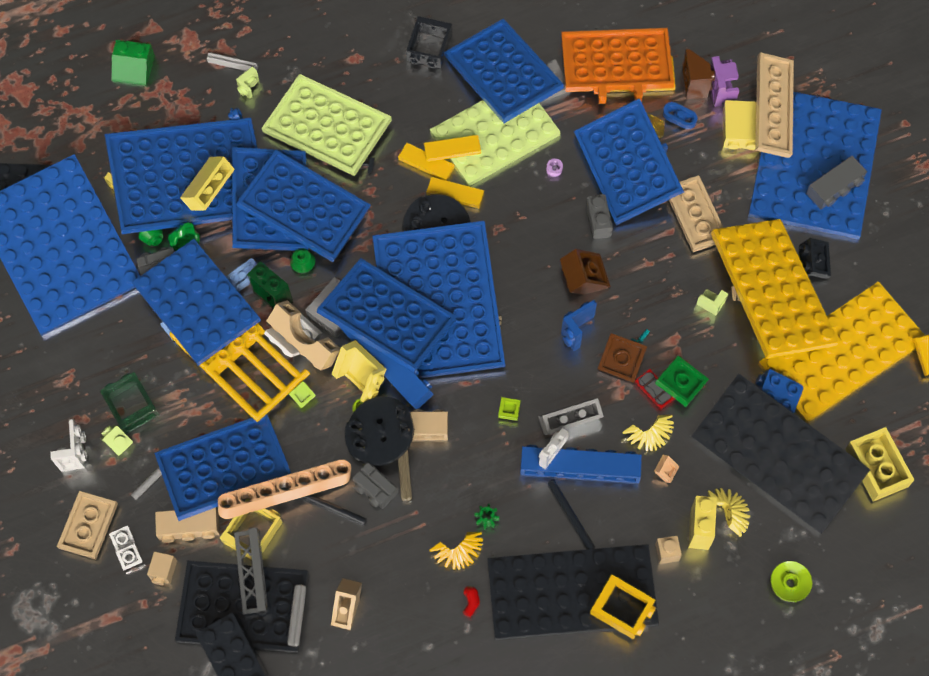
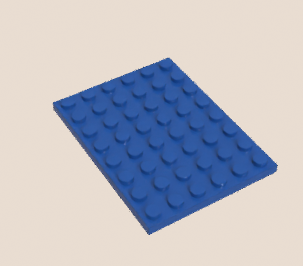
[748,92,882,239]
[105,118,257,234]
[0,154,140,336]
[373,221,505,378]

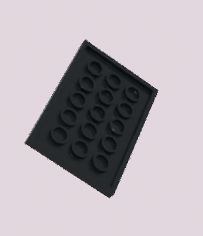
[175,560,309,653]

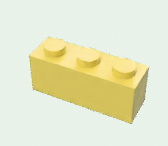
[180,156,235,211]

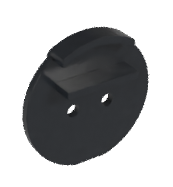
[402,194,471,231]
[345,396,415,466]

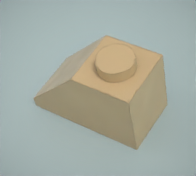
[331,578,362,630]

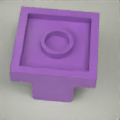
[710,56,739,107]

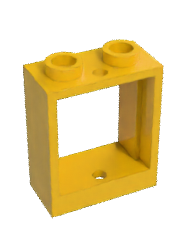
[590,575,656,640]

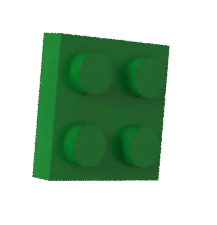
[655,356,709,407]

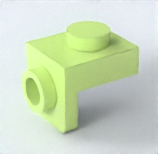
[100,425,133,456]

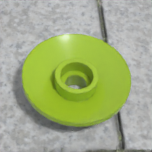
[771,561,812,602]

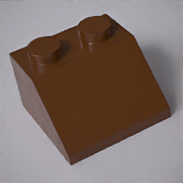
[682,49,715,100]
[560,249,611,295]

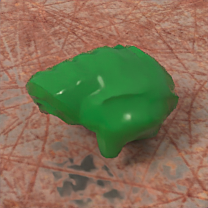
[168,222,200,251]

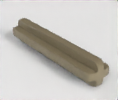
[398,450,412,501]

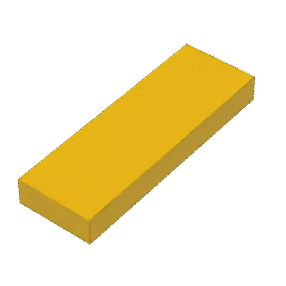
[424,135,481,162]
[398,143,455,181]
[426,177,484,209]

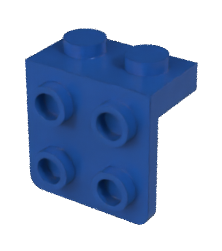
[561,300,597,351]
[755,369,803,413]

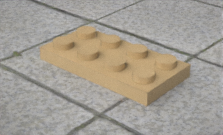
[669,175,724,252]

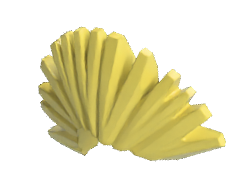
[622,415,674,451]
[707,488,750,537]

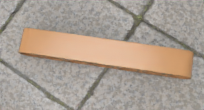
[218,459,351,519]

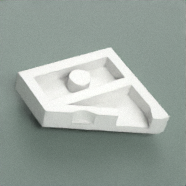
[538,428,569,470]

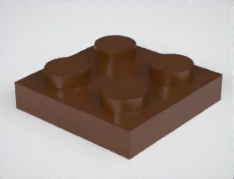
[598,333,647,383]

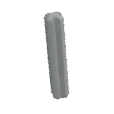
[207,52,258,71]
[287,585,306,646]

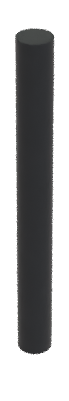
[548,480,595,549]
[301,494,367,526]

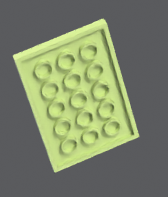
[261,74,392,176]
[430,100,560,186]

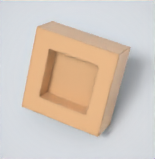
[654,455,680,483]

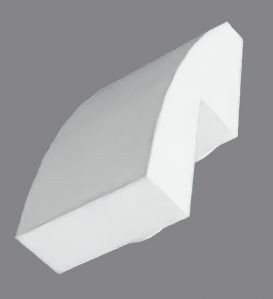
[109,526,143,571]

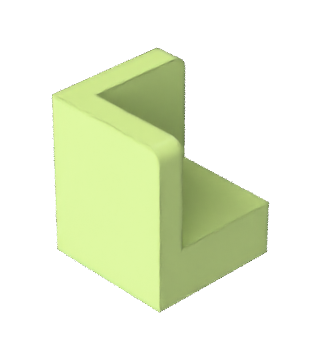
[697,289,728,316]

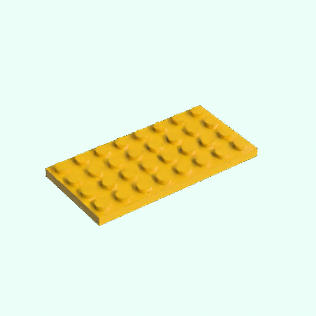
[711,219,839,359]
[758,281,925,423]

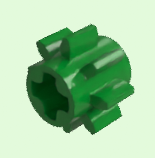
[474,504,499,530]

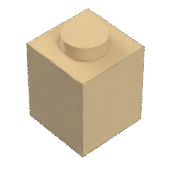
[655,536,682,564]
[147,552,177,585]

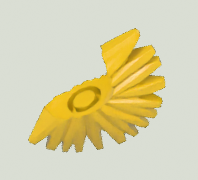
[429,532,483,570]

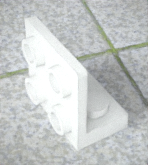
[264,314,322,357]
[51,419,87,471]

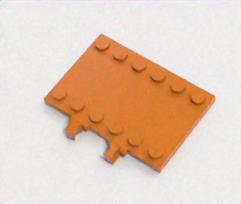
[561,28,674,104]

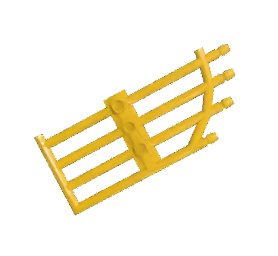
[169,323,310,422]

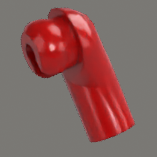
[462,586,480,618]

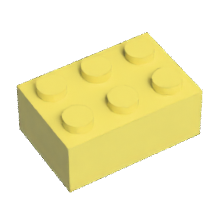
[845,427,914,502]

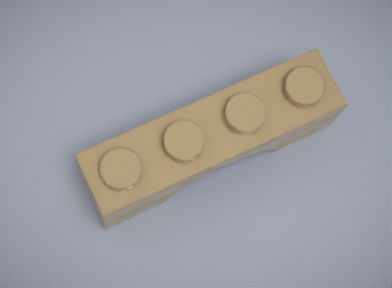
[267,300,341,371]

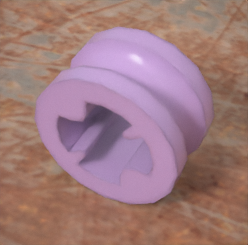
[546,158,563,177]

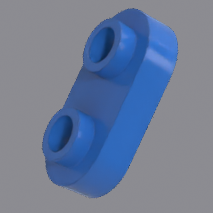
[663,102,698,129]

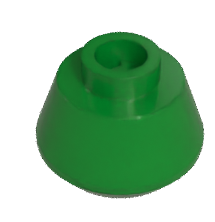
[139,229,163,246]
[290,249,315,273]

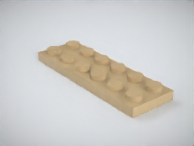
[755,52,794,158]

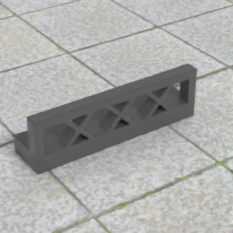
[234,528,268,615]

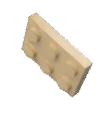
[57,491,118,560]

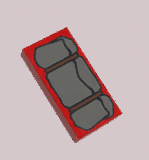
[635,369,675,411]

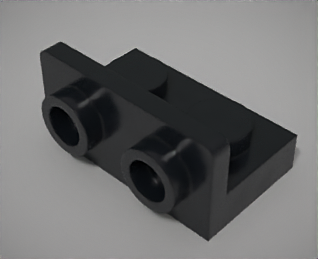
[799,238,831,279]

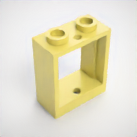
[220,499,283,560]

